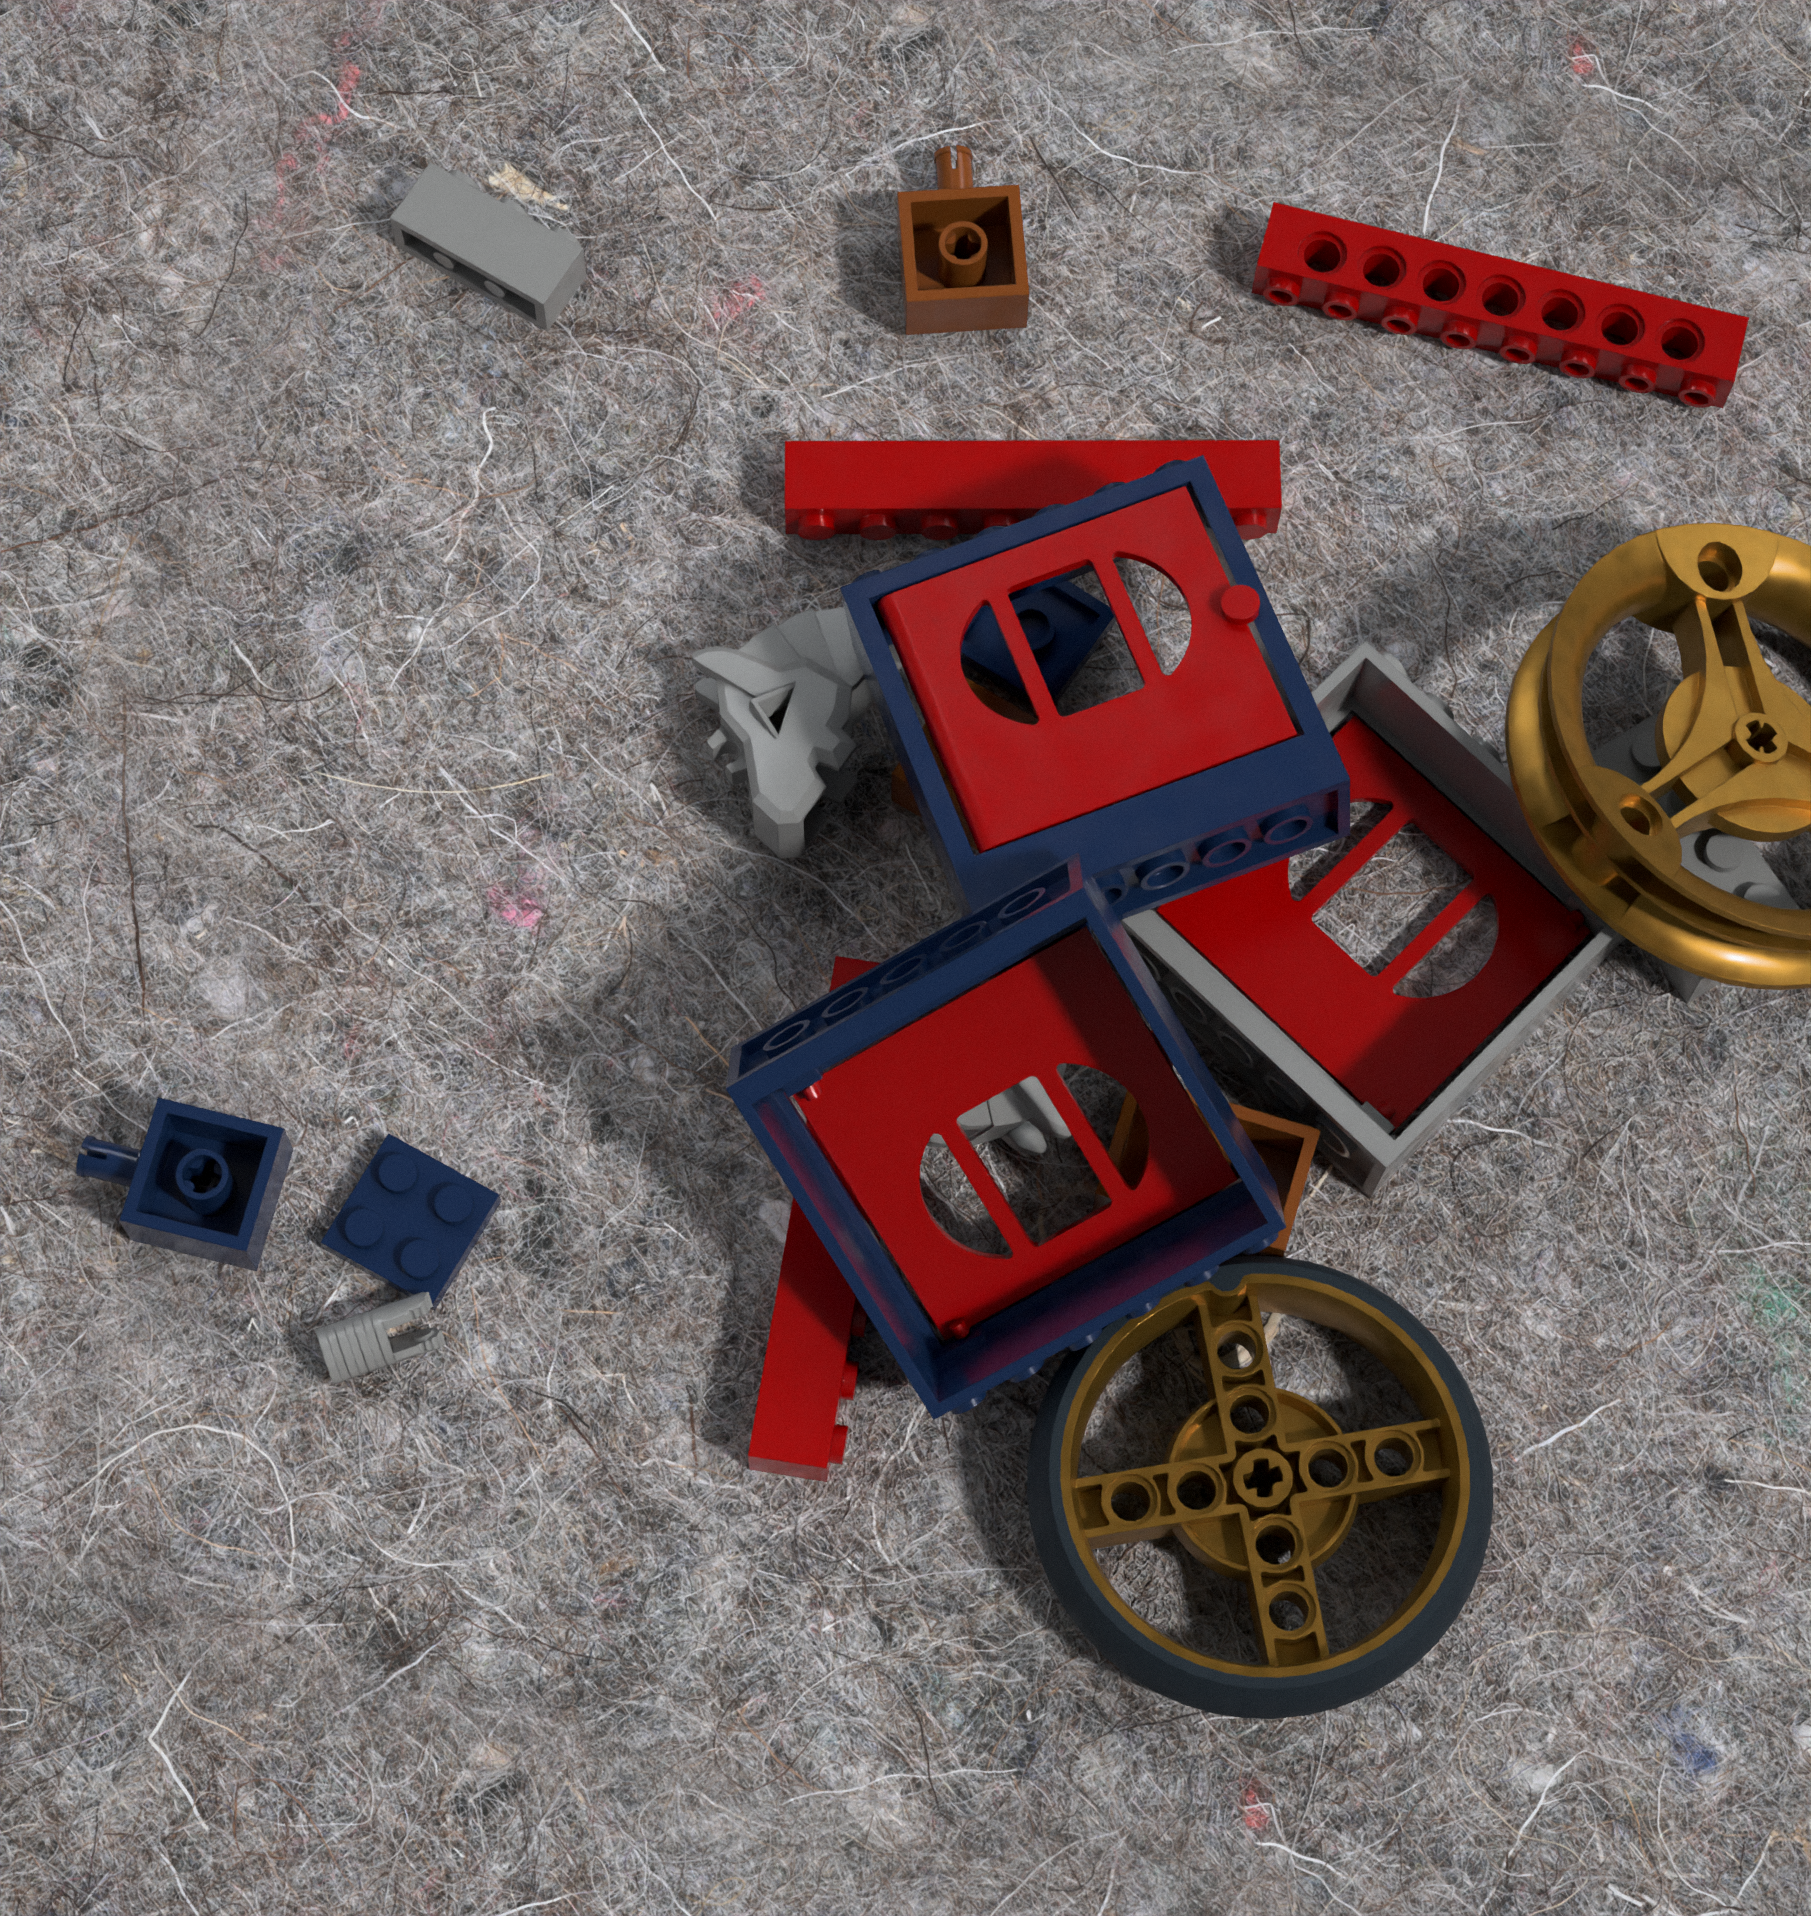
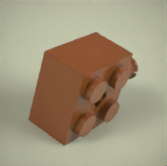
[897,145,1029,335]

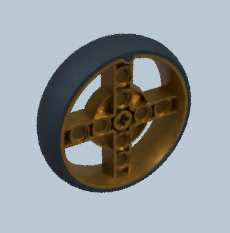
[1027,1256,1493,1719]

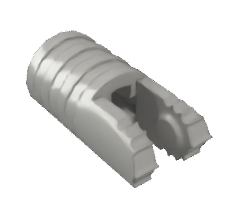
[315,1292,446,1385]

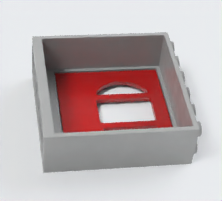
[1092,641,1626,1199]

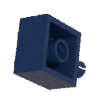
[76,1097,293,1271]

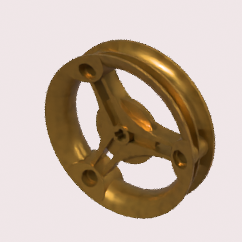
[1505,523,1811,990]

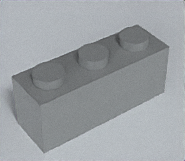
[390,162,587,332]

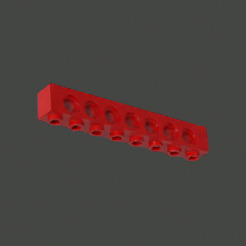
[1251,202,1749,408]

